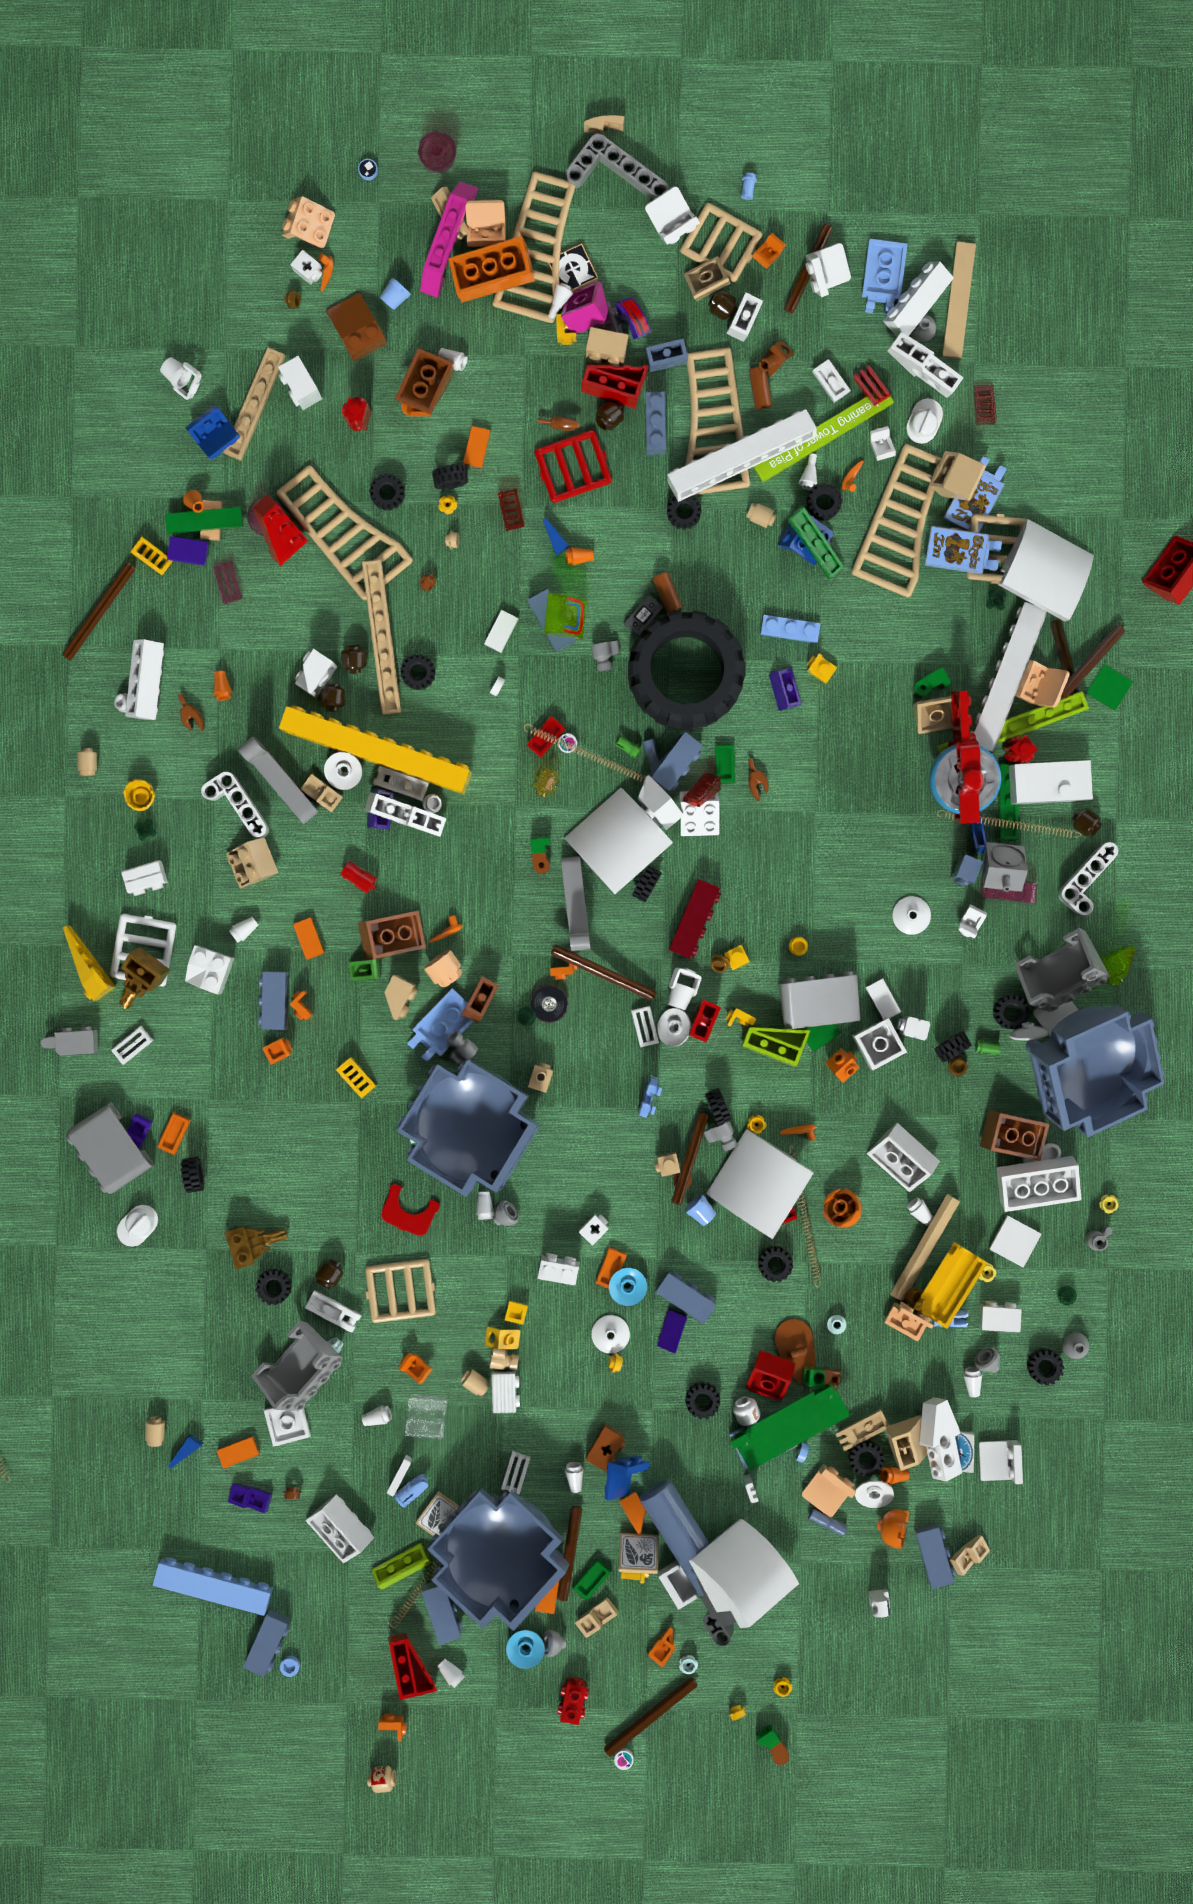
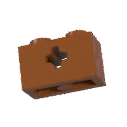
[461,976,499,1024]
[585,1423,626,1471]

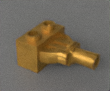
[119,947,170,1009]
[224,1226,287,1270]

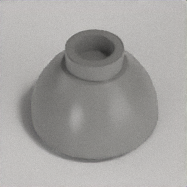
[911,315,936,342]
[493,1200,519,1226]
[1062,1332,1090,1359]
[974,1347,1000,1373]
[542,1629,566,1657]

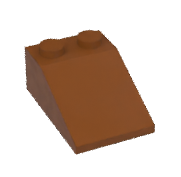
[326,293,387,362]
[395,348,454,415]
[358,911,426,960]
[980,1109,1050,1161]

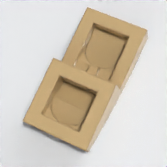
[584,115,625,135]
[300,774,343,813]
[950,1535,990,1576]
[575,1597,619,1638]

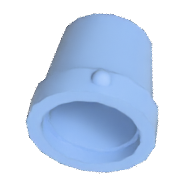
[380,277,411,310]
[685,1194,716,1226]

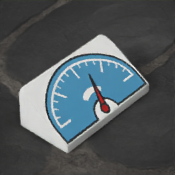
[955,1432,974,1473]

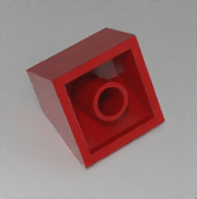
[745,1350,796,1402]

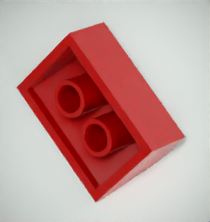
[1142,535,1193,605]

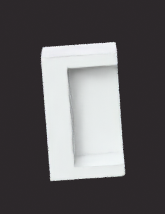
[658,1560,698,1610]

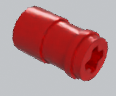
[340,861,377,894]

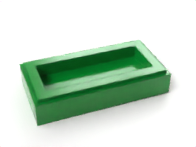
[715,744,735,784]
[572,1558,612,1601]

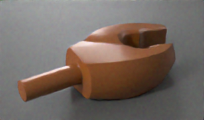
[538,417,580,431]
[178,694,204,731]
[748,758,769,801]

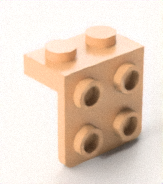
[282,196,335,248]
[465,200,506,247]
[1015,660,1070,707]
[883,1301,934,1341]
[802,1464,856,1517]

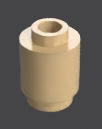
[746,503,776,528]
[77,748,97,776]
[460,1369,490,1397]
[145,1416,165,1447]

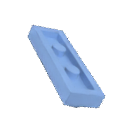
[760,615,821,643]

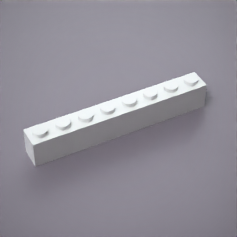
[667,410,817,502]
[971,602,1047,754]

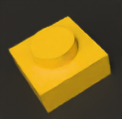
[724,945,750,970]
[505,1300,528,1325]

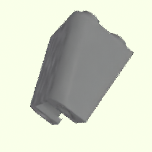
[1014,928,1110,1012]
[778,971,861,1029]
[66,1102,154,1194]
[251,1321,343,1411]

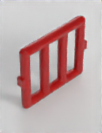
[534,429,612,503]

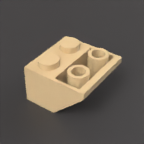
[586,327,629,367]
[929,451,986,501]
[226,837,278,889]
[384,975,418,1020]
[885,1415,927,1471]

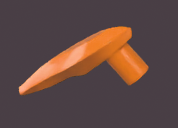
[318,253,334,292]
[842,460,864,492]
[429,916,462,943]
[780,1124,816,1141]

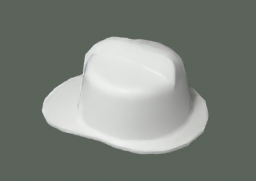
[907,398,943,444]
[117,1205,158,1247]

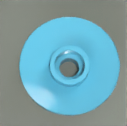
[609,1268,647,1306]
[506,1630,545,1669]

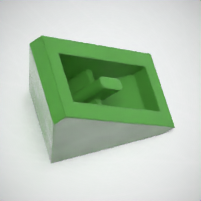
[349,959,381,981]

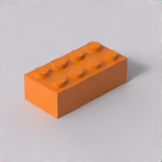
[448,236,535,303]

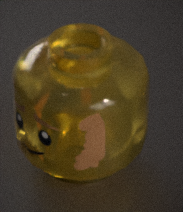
[532,768,560,798]

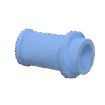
[741,173,757,200]

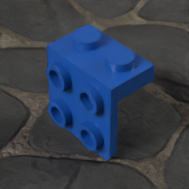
[185,404,240,459]
[777,514,833,565]
[604,1455,649,1501]

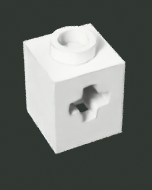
[290,250,323,285]
[579,1214,609,1246]

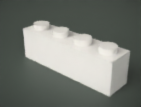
[883,262,953,337]
[125,639,164,720]

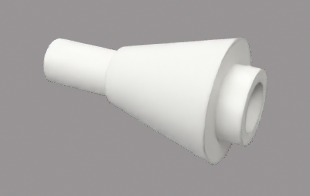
[548,283,573,320]
[799,454,817,490]

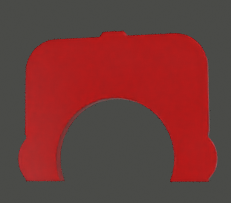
[381,1183,440,1236]

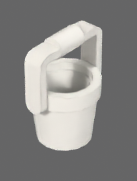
[160,357,202,400]
[667,968,701,1011]

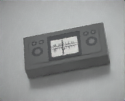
[624,595,663,637]

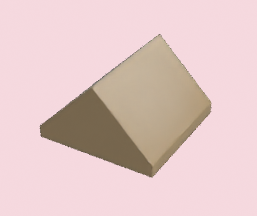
[684,256,731,302]
[913,696,953,734]

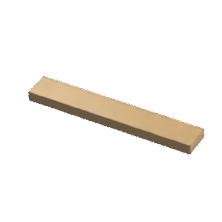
[942,242,976,360]
[223,347,286,461]
[890,1194,960,1301]

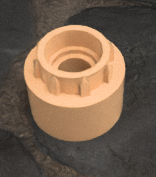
[423,949,462,987]

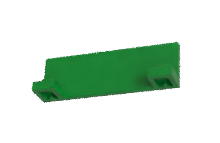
[730,1381,850,1470]

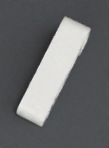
[201,772,269,838]
[1058,842,1118,916]

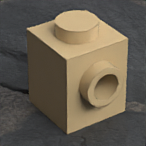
[528,1062,553,1093]
[654,1152,680,1177]

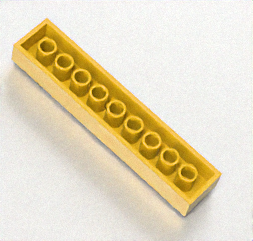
[279,705,472,795]

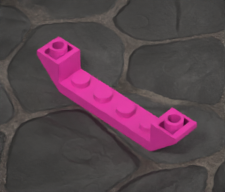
[420,182,478,298]

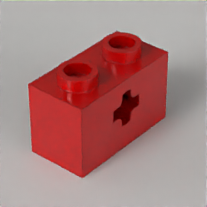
[688,999,721,1043]

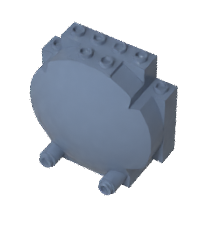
[1026,1005,1164,1138]
[397,1060,541,1197]
[427,1488,569,1631]

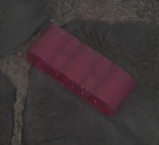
[980,880,1038,904]

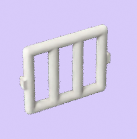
[110,914,176,987]

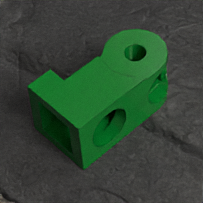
[913,667,952,698]

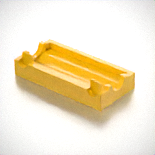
[914,1242,988,1329]

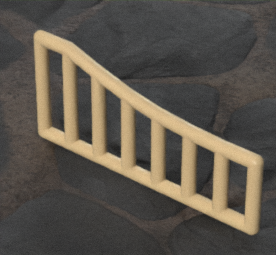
[492,171,576,323]
[685,347,750,495]
[851,444,942,598]
[276,465,413,601]

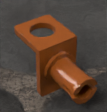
[758,340,795,376]

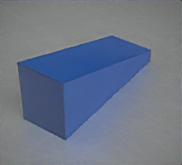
[543,518,569,557]
[970,813,987,854]
[168,1435,203,1468]

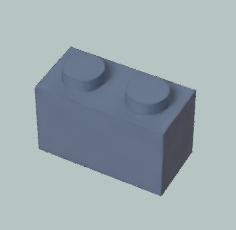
[645,339,688,372]
[951,854,983,886]

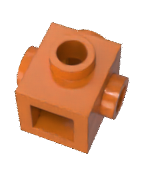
[825,1048,860,1083]

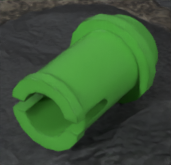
[616,736,641,758]
[975,1039,1001,1055]

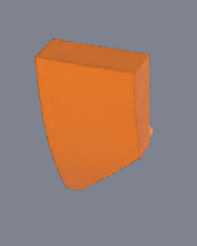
[619,1492,647,1534]
[646,1626,675,1667]

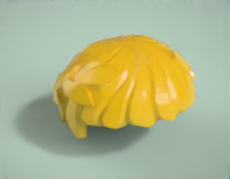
[123,779,155,811]

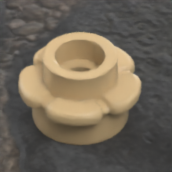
[445,530,459,550]

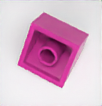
[561,281,608,333]

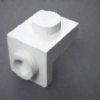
[870,426,896,461]
[958,904,987,938]

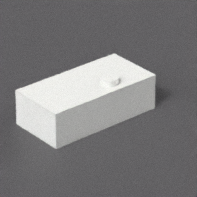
[1009,760,1093,805]
[997,1156,1081,1212]

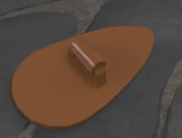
[775,1319,815,1386]

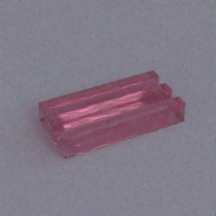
[213,561,243,604]

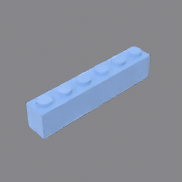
[153,1557,273,1616]

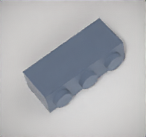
[645,392,666,455]
[528,589,577,653]
[649,732,703,792]
[258,971,289,1030]
[655,1271,717,1324]
[914,1523,956,1589]
[421,1581,463,1645]
[243,1609,291,1677]

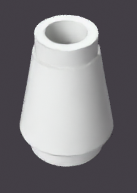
[438,348,468,371]
[229,917,259,943]
[476,1192,495,1220]
[907,1197,934,1226]
[963,1367,982,1397]
[362,1405,392,1426]
[565,1462,584,1493]
[437,1658,465,1688]

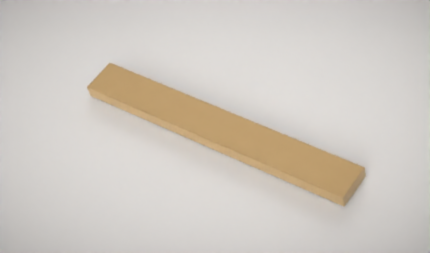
[362,559,401,715]

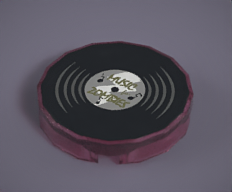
[530,985,568,1023]

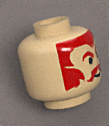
[367,1765,397,1793]

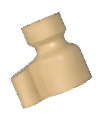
[489,1348,519,1371]

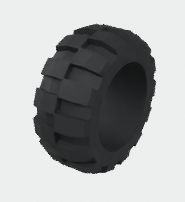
[628,610,746,730]

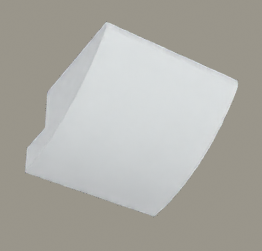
[998,519,1094,621]
[564,788,673,894]
[706,1129,814,1239]
[689,1519,799,1628]

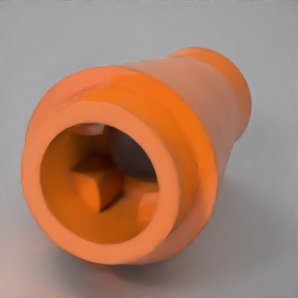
[183,490,204,513]
[565,547,594,566]
[213,671,233,701]
[880,1465,910,1485]

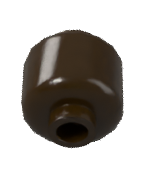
[708,291,738,320]
[595,401,624,430]
[341,645,367,674]
[320,684,345,712]
[1072,808,1102,837]
[315,1259,344,1289]

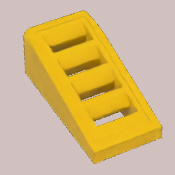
[130,537,173,575]
[336,1057,376,1098]

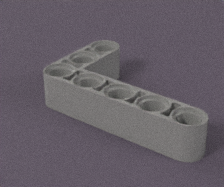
[566,134,668,200]
[237,736,319,824]
[561,856,591,951]

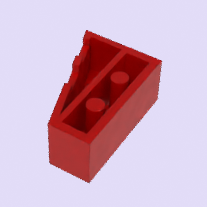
[581,365,649,409]
[253,494,308,566]
[387,1632,438,1700]

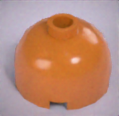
[823,1189,862,1228]
[877,1509,909,1550]

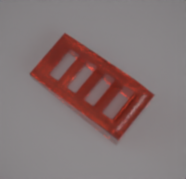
[974,385,997,425]
[497,488,525,531]
[683,772,721,807]

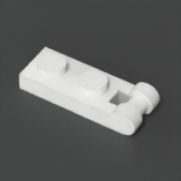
[373,766,429,801]
[305,1290,362,1332]

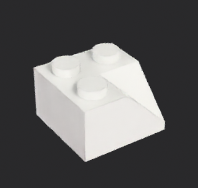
[278,356,322,410]
[295,649,337,699]
[638,775,683,831]
[185,945,235,995]
[852,1018,907,1070]

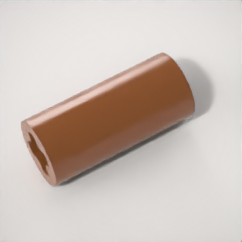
[749,367,772,410]
[652,572,683,613]

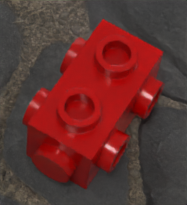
[342,397,371,432]
[1003,735,1038,764]
[557,1677,589,1725]

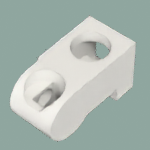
[868,1589,890,1617]

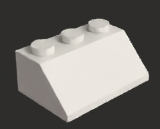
[867,1123,940,1192]
[305,1495,374,1563]

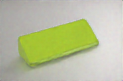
[371,1543,432,1590]

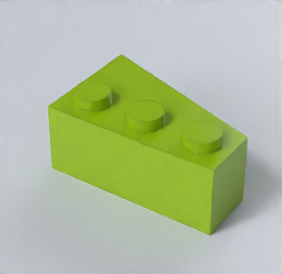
[741,1027,810,1067]

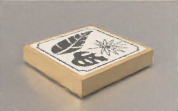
[415,1491,459,1536]
[619,1533,658,1574]

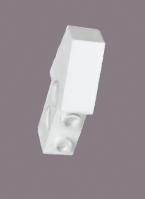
[887,332,964,398]
[364,792,446,837]
[919,1398,962,1482]

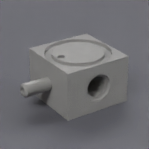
[981,842,1028,892]

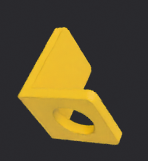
[485,1327,520,1349]

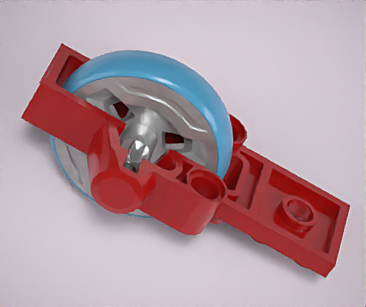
[929,691,1001,824]

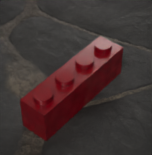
[669,879,721,959]

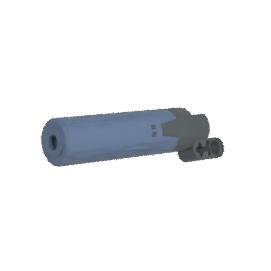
[640,1480,736,1647]

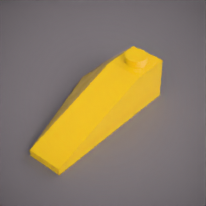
[63,926,116,1001]

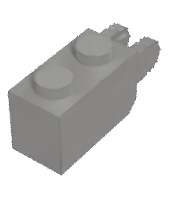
[40,1026,99,1056]

